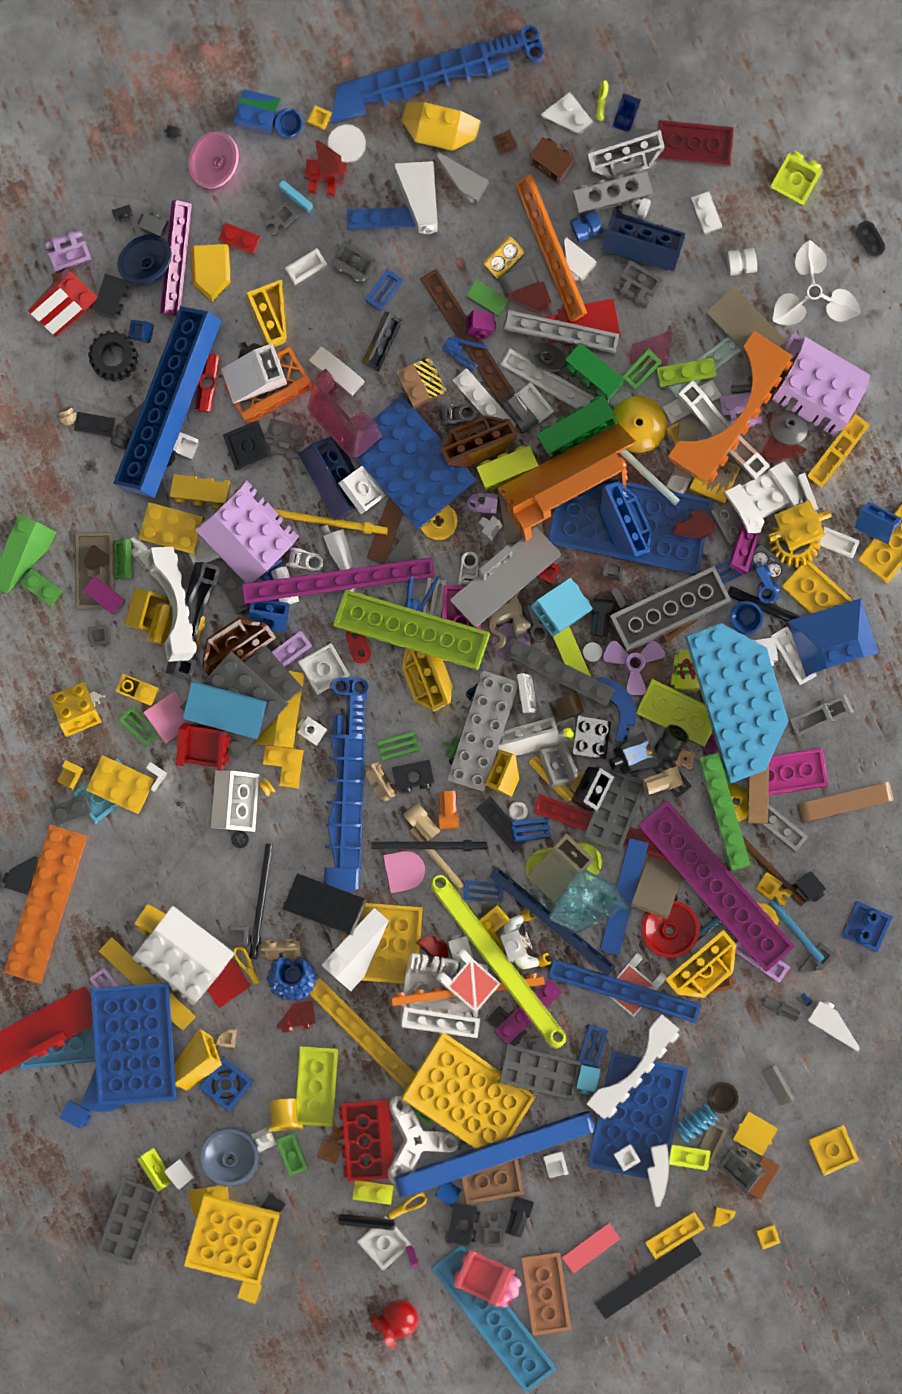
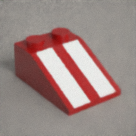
[27,269,98,337]

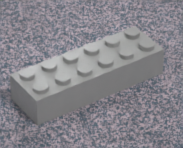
[610,566,731,652]

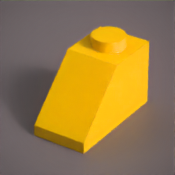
[485,750,519,797]

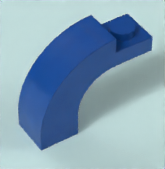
[598,677,636,743]

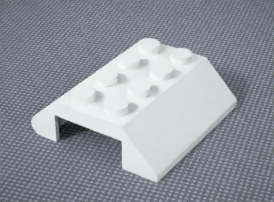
[131,906,235,1005]
[400,953,488,1038]

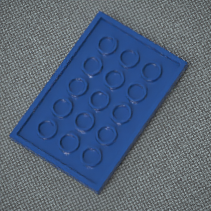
[343,395,476,530]
[91,983,177,1106]
[587,1051,688,1179]

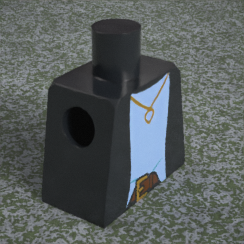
[609,732,658,774]

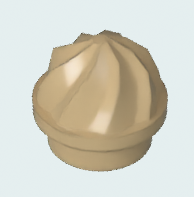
[57,406,76,426]

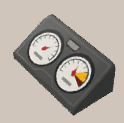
[750,544,789,582]

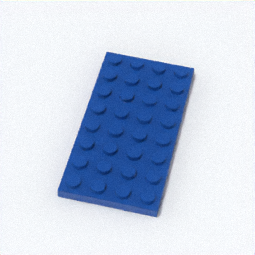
[548,478,714,575]

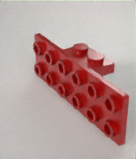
[0,987,93,1074]

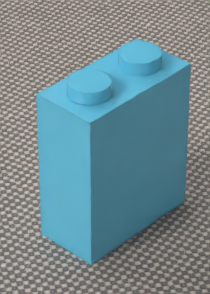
[530,578,593,637]

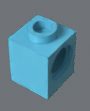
[576,1065,601,1095]

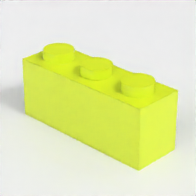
[477,446,538,492]

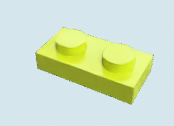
[668,1144,710,1170]
[137,1148,172,1191]
[352,1181,394,1205]

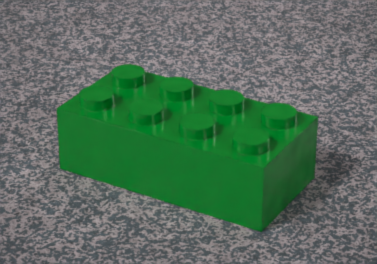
[537,396,619,459]

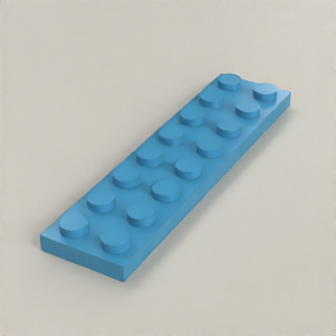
[431,1245,557,1393]

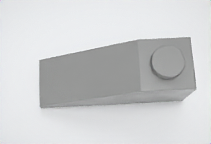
[437,153,489,204]

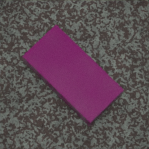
[83,576,125,615]

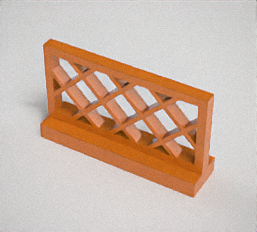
[223,347,313,425]

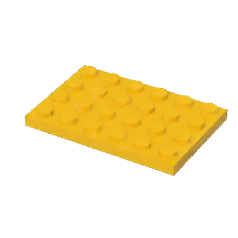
[400,1032,536,1149]

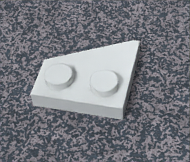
[541,92,593,135]

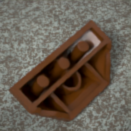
[440,415,518,467]
[202,617,276,676]

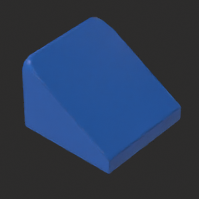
[128,320,154,343]
[435,1182,462,1207]

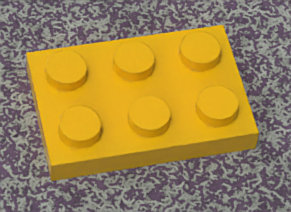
[139,502,205,555]
[86,755,155,815]

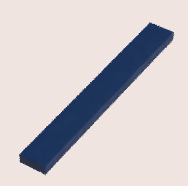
[489,868,615,976]

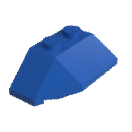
[600,481,652,558]

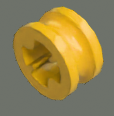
[258,778,276,797]

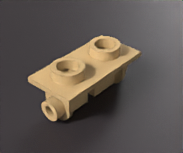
[364,762,398,802]
[261,939,300,960]

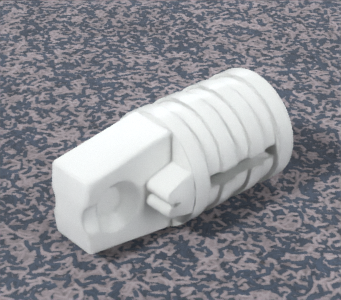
[131,536,150,571]

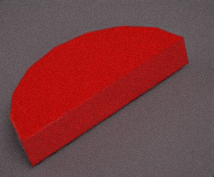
[416,936,449,962]

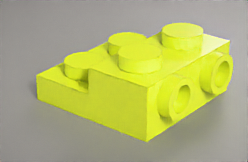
[770,151,823,205]

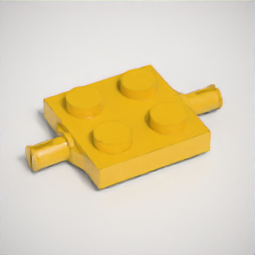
[768,500,832,551]

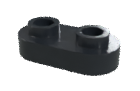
[856,221,885,258]

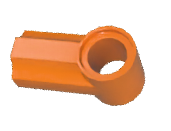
[439,791,459,829]

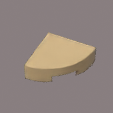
[215,1029,237,1048]

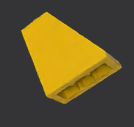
[174,1029,222,1091]

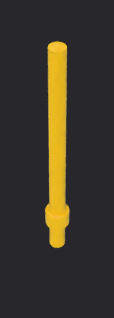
[275,509,388,535]

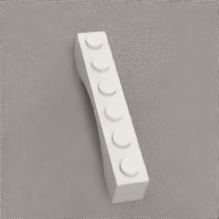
[676,381,770,479]
[146,547,196,661]
[586,1014,680,1119]

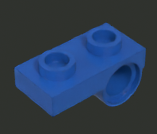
[754,561,781,603]

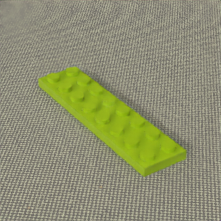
[333,589,490,670]

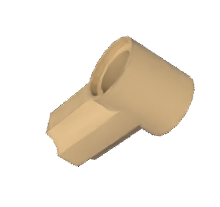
[643,766,684,795]
[402,802,440,842]

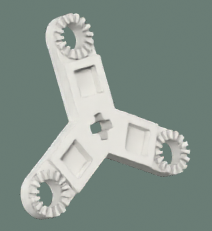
[388,1096,459,1184]

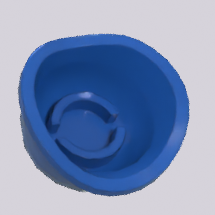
[730,601,763,635]

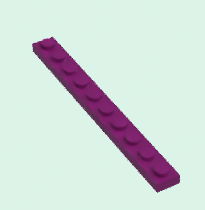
[242,557,435,604]

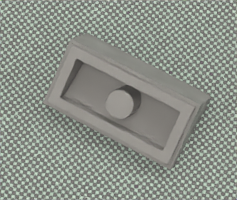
[762,1065,795,1106]

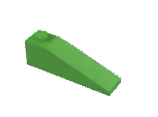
[0,514,56,594]

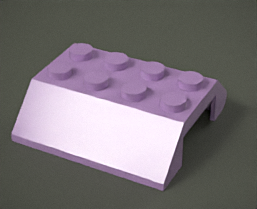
[771,337,870,438]
[195,480,299,584]

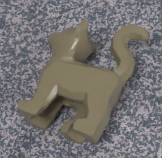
[488,592,531,650]

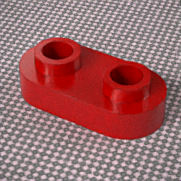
[346,631,371,664]

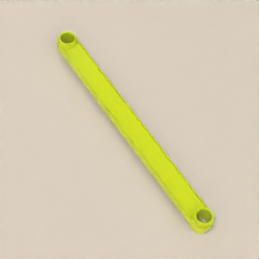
[430,875,566,1048]

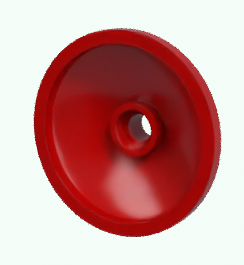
[641,900,700,958]

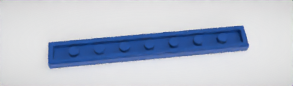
[548,958,702,1023]

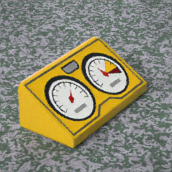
[483,236,524,279]

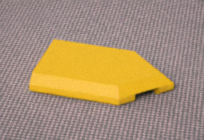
[190,244,231,303]

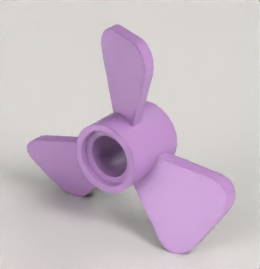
[603,641,665,696]

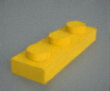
[645,1211,705,1259]

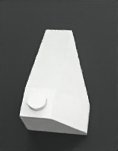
[322,908,388,991]

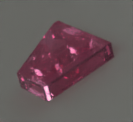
[629,331,672,368]

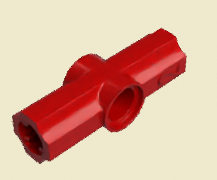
[195,353,220,413]

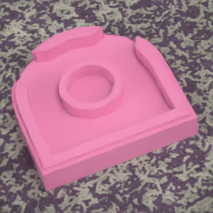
[383,851,425,893]

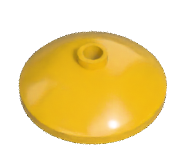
[613,396,667,453]

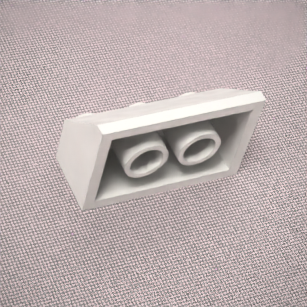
[211,770,260,832]

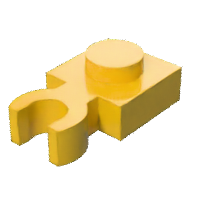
[756,872,792,905]

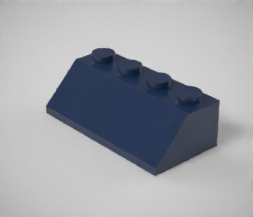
[601,211,686,272]
[298,435,357,520]

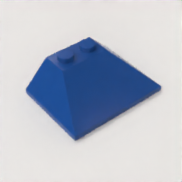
[788,598,879,676]

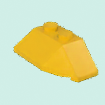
[402,102,480,151]
[401,649,453,711]
[665,930,736,998]

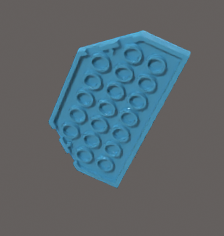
[684,623,788,783]

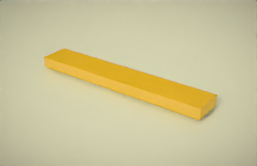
[99,937,196,1031]

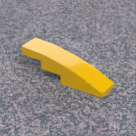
[807,413,870,487]

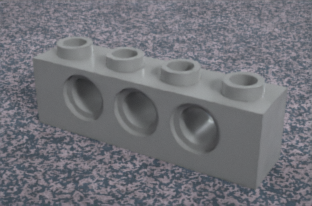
[573,170,653,216]

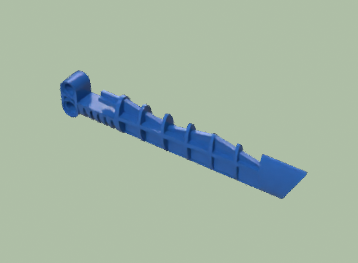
[331,25,544,123]
[324,677,369,893]

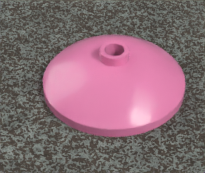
[188,132,239,188]

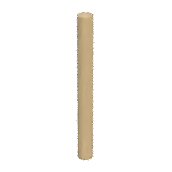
[409,827,464,890]

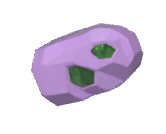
[466,493,498,515]

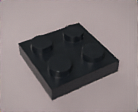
[223,421,271,470]

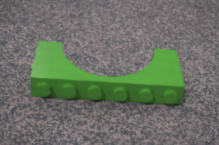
[697,753,751,871]

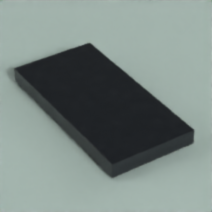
[283,873,367,936]

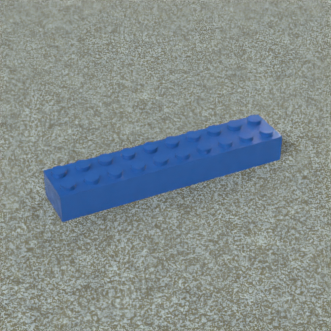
[113,306,222,498]

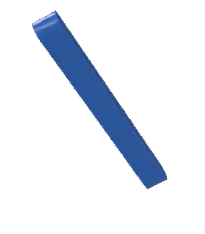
[394,1111,595,1197]

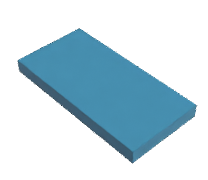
[183,681,267,739]
[19,1026,95,1069]

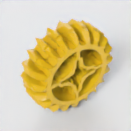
[769,527,821,567]

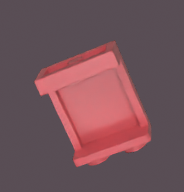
[454,1250,515,1306]

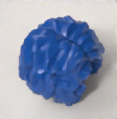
[267,957,318,1001]

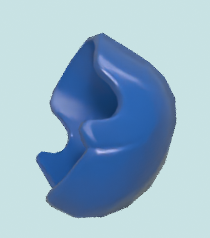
[274,108,303,137]

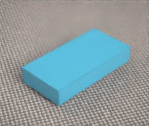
[279,180,313,213]

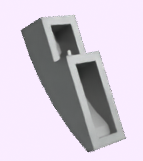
[790,694,854,737]

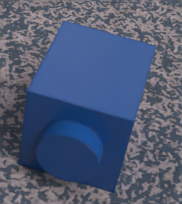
[59,1100,91,1129]

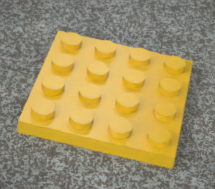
[342,903,423,984]
[184,1194,280,1285]

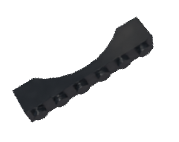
[165,562,220,679]

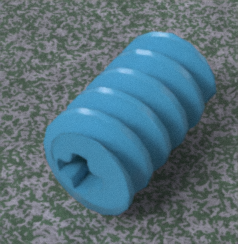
[676,1102,720,1143]

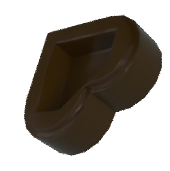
[84,545,109,570]

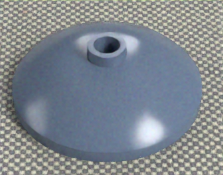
[200,1129,259,1187]

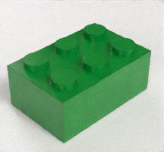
[564,343,624,402]

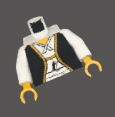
[501,909,552,969]

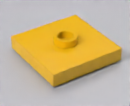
[807,1124,859,1176]

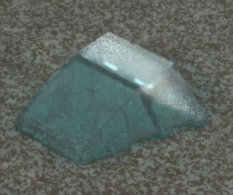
[549,869,631,933]

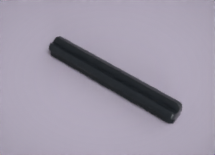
[727,586,799,622]

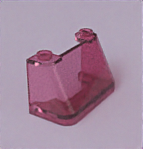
[307,368,382,457]

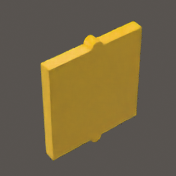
[733,1111,778,1156]

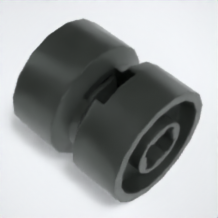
[654,724,689,761]

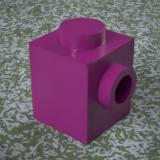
[466,309,497,339]

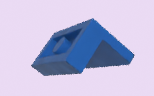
[855,502,902,544]

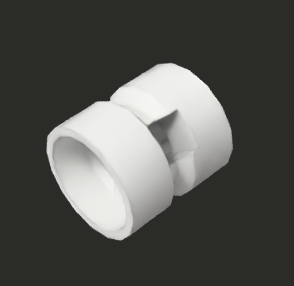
[727,248,757,276]

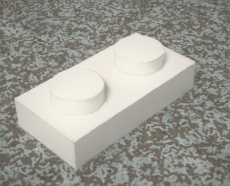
[691,191,722,234]

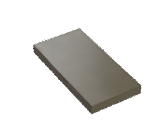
[706,286,786,352]
[75,532,114,610]

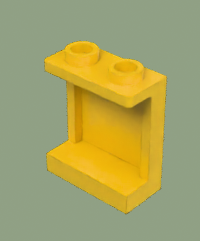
[147,604,205,651]

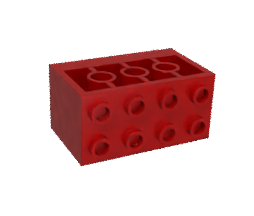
[338,1099,394,1182]

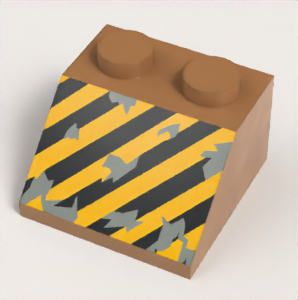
[396,358,448,409]

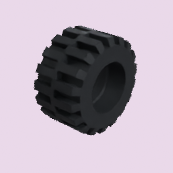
[88,331,138,382]

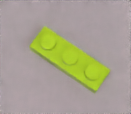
[656,358,717,388]

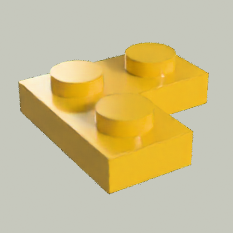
[263,745,304,789]
[479,905,509,951]

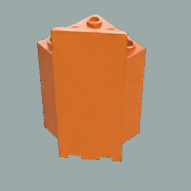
[497,423,636,541]

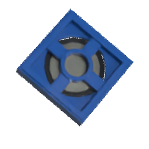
[198,1057,253,1112]

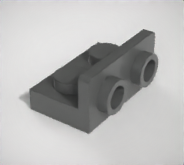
[718,1146,767,1193]

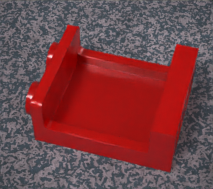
[176,723,230,771]

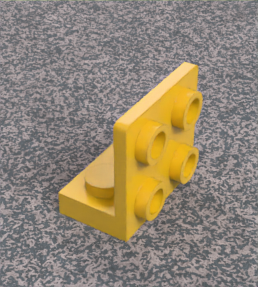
[50,682,101,737]

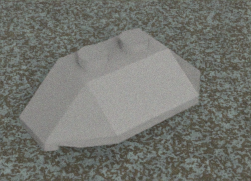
[587,129,665,179]

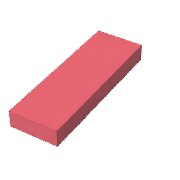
[562,1223,620,1273]

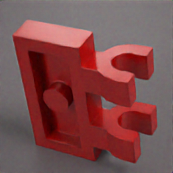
[304,159,344,197]

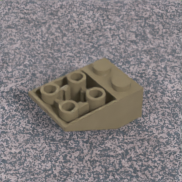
[526,833,595,903]

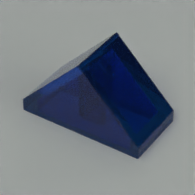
[612,93,641,132]

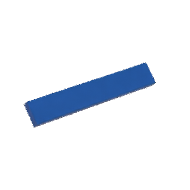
[600,838,649,955]

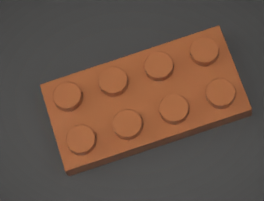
[521,1252,571,1336]

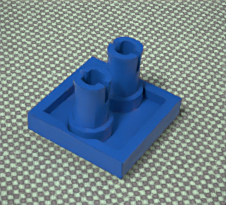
[842,901,893,952]

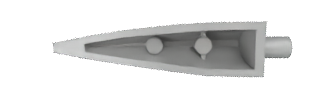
[320,525,356,592]

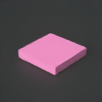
[143,691,196,745]

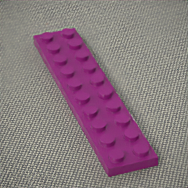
[638,800,795,972]

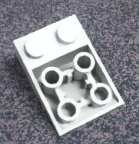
[221,343,288,404]

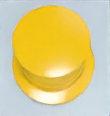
[267,1099,303,1132]

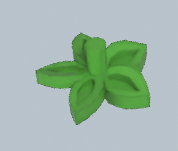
[443,736,458,757]

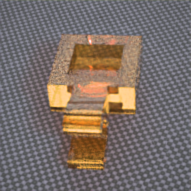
[317,1126,342,1164]

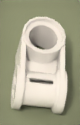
[285,547,324,573]
[458,552,479,586]

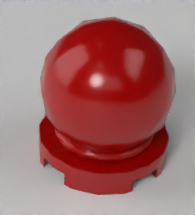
[369,1300,419,1349]

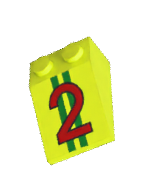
[671,650,700,693]

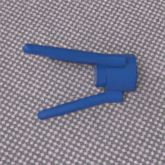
[442,337,488,371]
[404,575,440,612]

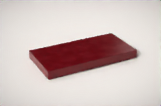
[656,120,734,166]

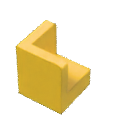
[57,760,85,790]

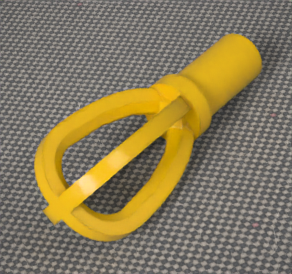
[233,946,260,985]
[388,1192,427,1219]

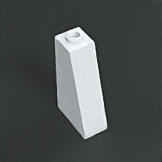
[395,161,437,234]

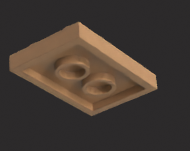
[462,1158,524,1204]

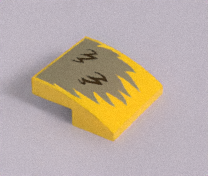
[689,462,741,505]

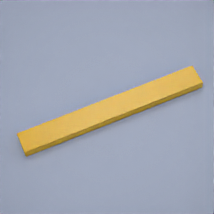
[309,977,416,1090]

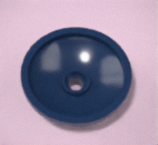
[117,234,172,285]

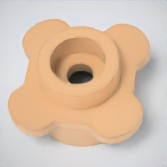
[675,748,696,770]

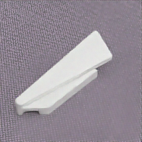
[495,717,576,759]

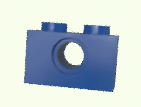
[248,600,290,632]

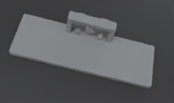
[451,527,561,628]
[448,671,519,791]

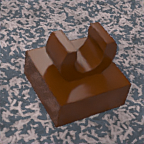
[492,130,518,156]

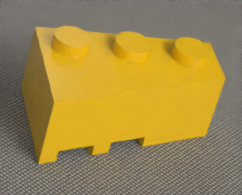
[244,279,287,347]
[170,474,231,510]

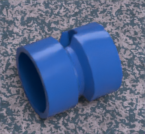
[570,210,604,243]

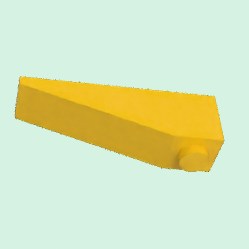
[256,671,305,749]

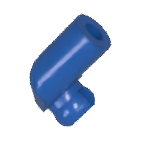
[260,558,282,581]

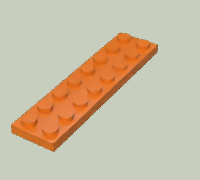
[3,825,87,984]

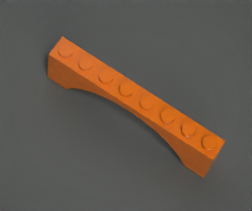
[668,331,793,485]

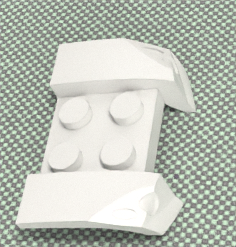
[724,461,804,533]

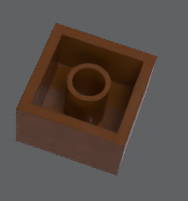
[528,137,574,185]

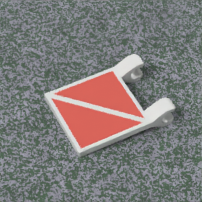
[436,949,501,1013]
[610,953,667,1017]

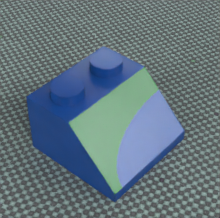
[234,89,281,135]

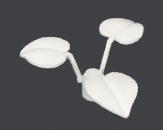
[773,240,860,325]

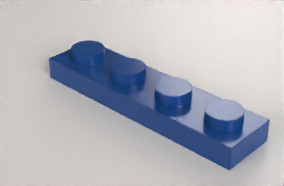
[347,207,416,230]

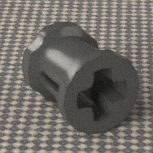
[602,561,624,582]

